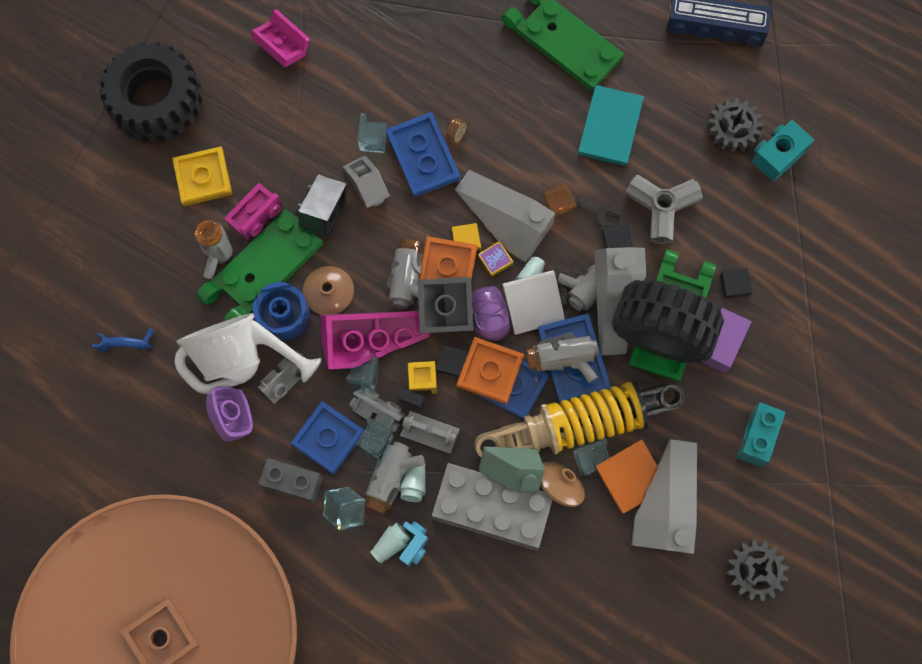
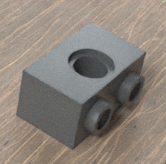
[259,458,324,504]

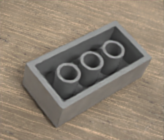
[432,463,553,551]

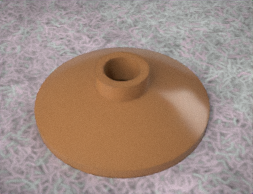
[303,266,354,315]
[541,461,585,507]

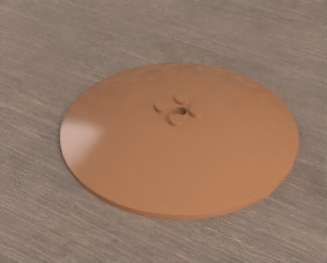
[10,494,297,664]

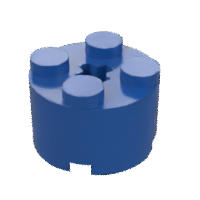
[253,282,310,341]

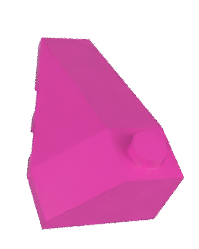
[320,311,430,369]

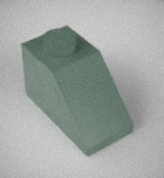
[479,447,545,491]

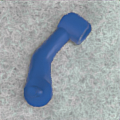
[92,328,154,352]

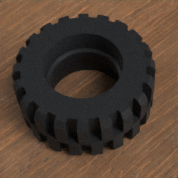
[99,42,202,143]
[612,279,724,364]

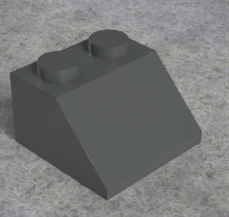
[418,277,474,333]

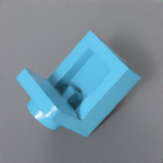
[399,521,429,567]

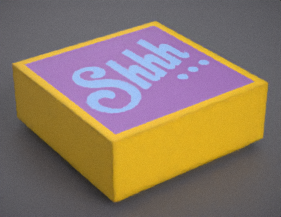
[478,241,513,278]

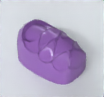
[472,286,511,342]
[206,386,253,442]

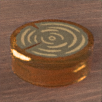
[446,117,468,144]

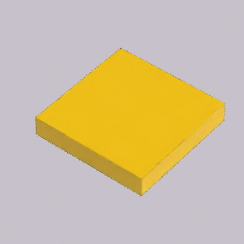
[172,147,233,206]

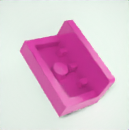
[251,9,310,68]
[224,183,283,241]

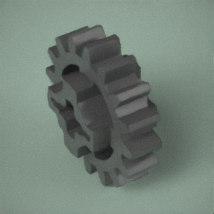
[707,98,764,152]
[726,540,789,602]

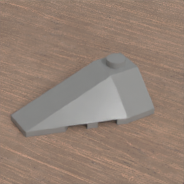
[455,170,555,264]
[594,247,646,356]
[631,439,697,554]

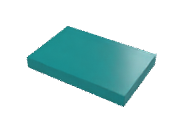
[578,85,644,166]

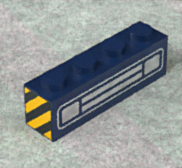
[666,0,772,46]

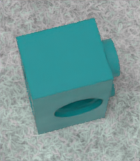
[752,120,814,182]
[736,402,786,468]

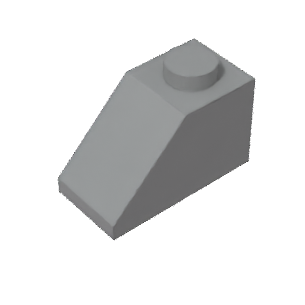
[343,156,390,208]

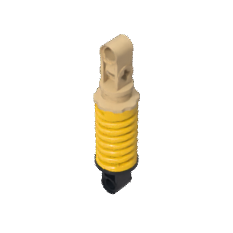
[474,379,685,457]

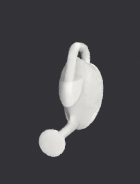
[174,313,322,394]

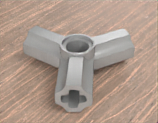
[625,174,703,245]

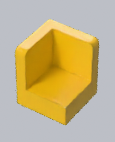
[408,361,437,394]

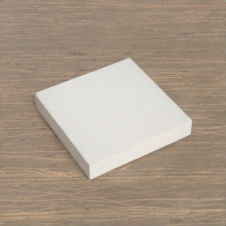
[502,270,565,335]

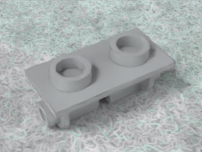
[258,350,304,404]
[349,388,407,433]
[400,411,460,454]

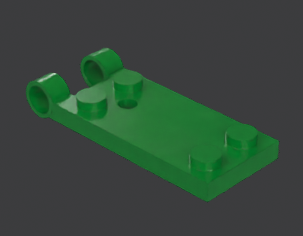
[501,0,624,92]
[196,209,323,321]
[628,249,716,383]

